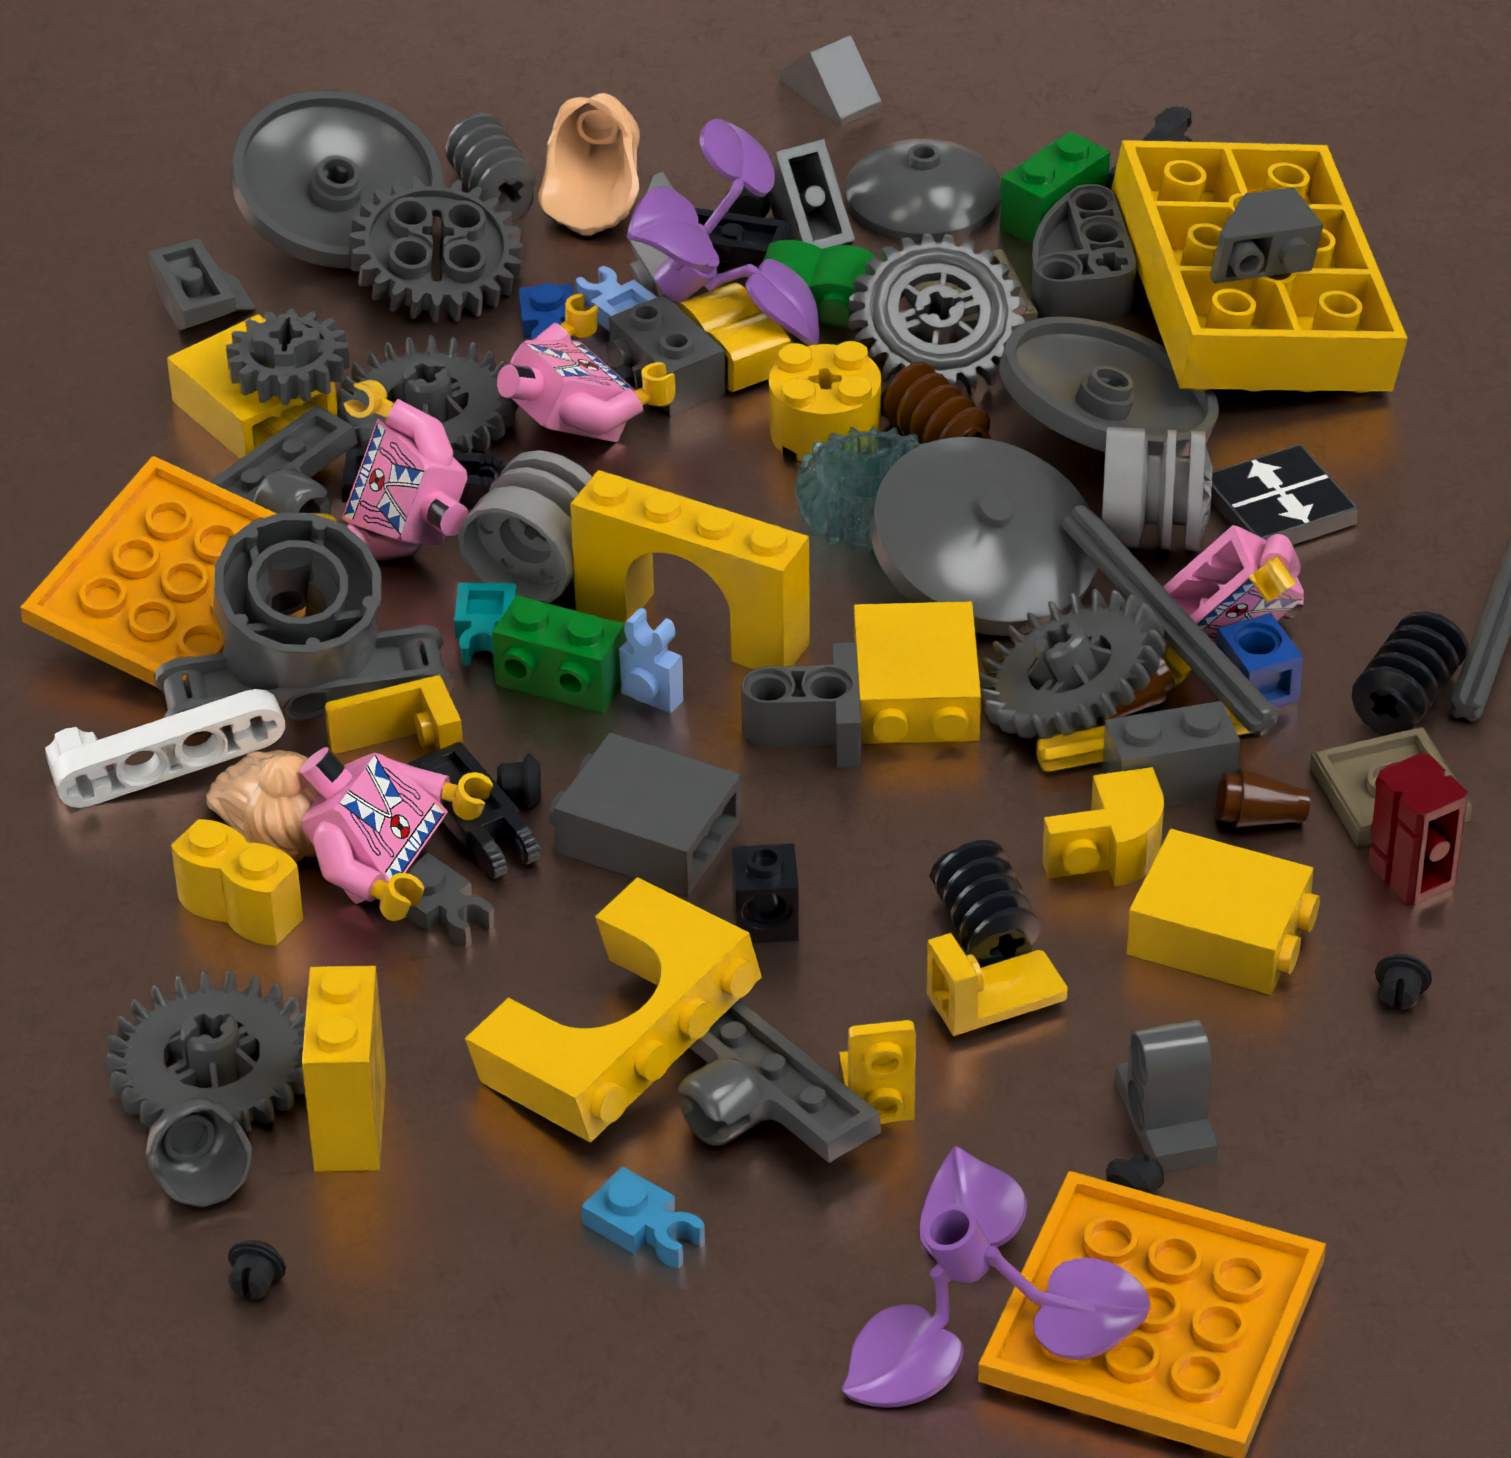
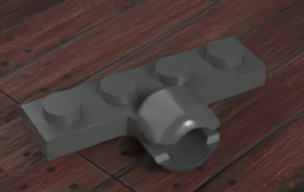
[209,405,357,515]
[678,1000,881,1162]

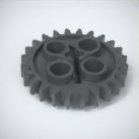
[348,176,524,323]

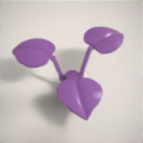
[627,119,819,346]
[842,1146,1151,1407]

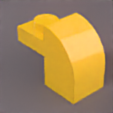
[1042,767,1164,887]

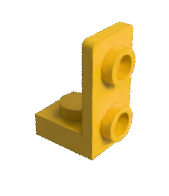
[325,675,463,754]
[927,933,1068,1036]
[839,1020,916,1124]

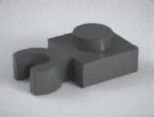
[406,853,495,947]

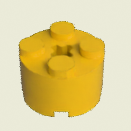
[769,341,881,467]

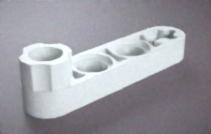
[45,689,285,808]

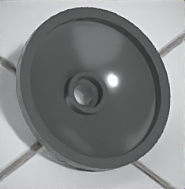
[845,138,1001,242]

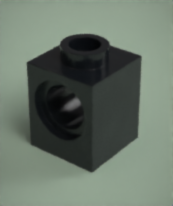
[732,843,799,944]

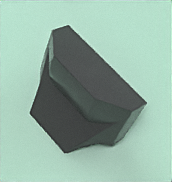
[149,238,256,330]

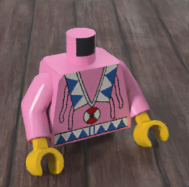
[497,294,676,442]
[311,380,468,561]
[1161,525,1304,688]
[300,747,493,921]

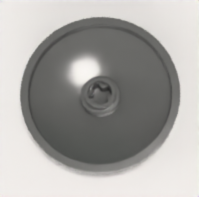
[231,90,444,268]
[999,317,1219,457]
[870,437,1097,636]

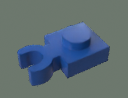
[519,283,574,340]

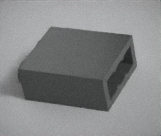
[549,732,742,896]

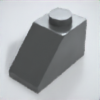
[767,139,855,249]

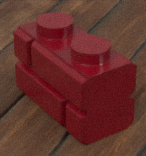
[1368,753,1468,905]

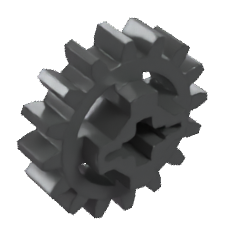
[226,309,350,405]

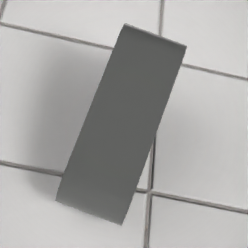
[1031,184,1136,321]

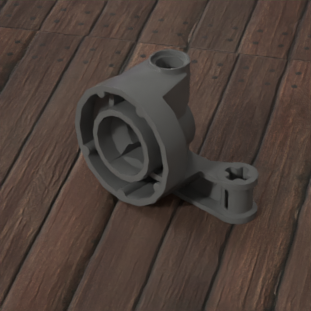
[154,512,454,736]

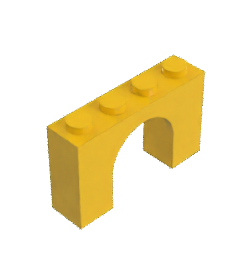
[570,470,810,669]
[465,877,762,1143]

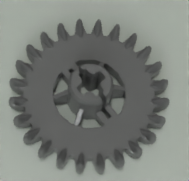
[848,234,1028,395]
[336,335,519,453]
[979,589,1166,739]
[105,970,306,1133]

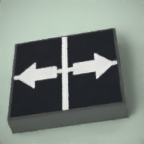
[1211,444,1359,545]

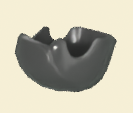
[145,1097,253,1208]

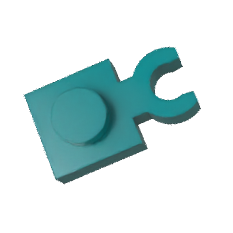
[454,583,517,666]

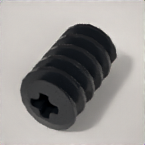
[1351,611,1468,735]
[929,840,1041,968]

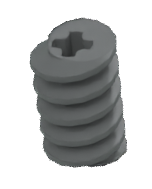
[445,113,536,219]

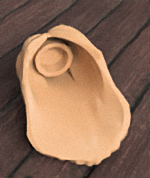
[538,93,640,236]
[206,750,320,863]

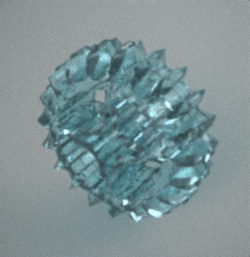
[795,425,926,554]

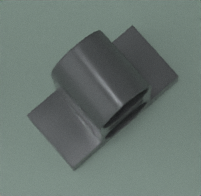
[741,642,861,768]
[1115,1019,1219,1173]

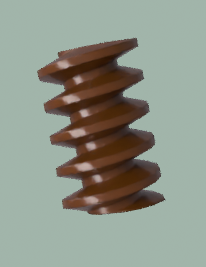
[881,361,991,447]

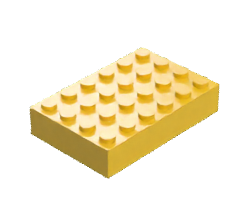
[1111,140,1408,393]

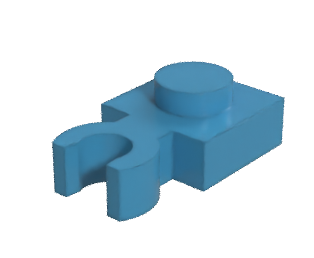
[581,1166,705,1268]

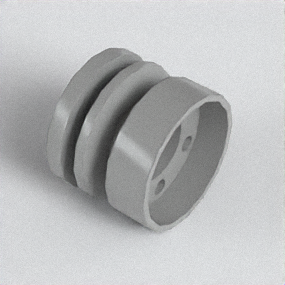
[1102,427,1212,552]
[458,450,592,604]

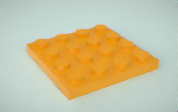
[20,456,306,687]
[978,1171,1326,1458]

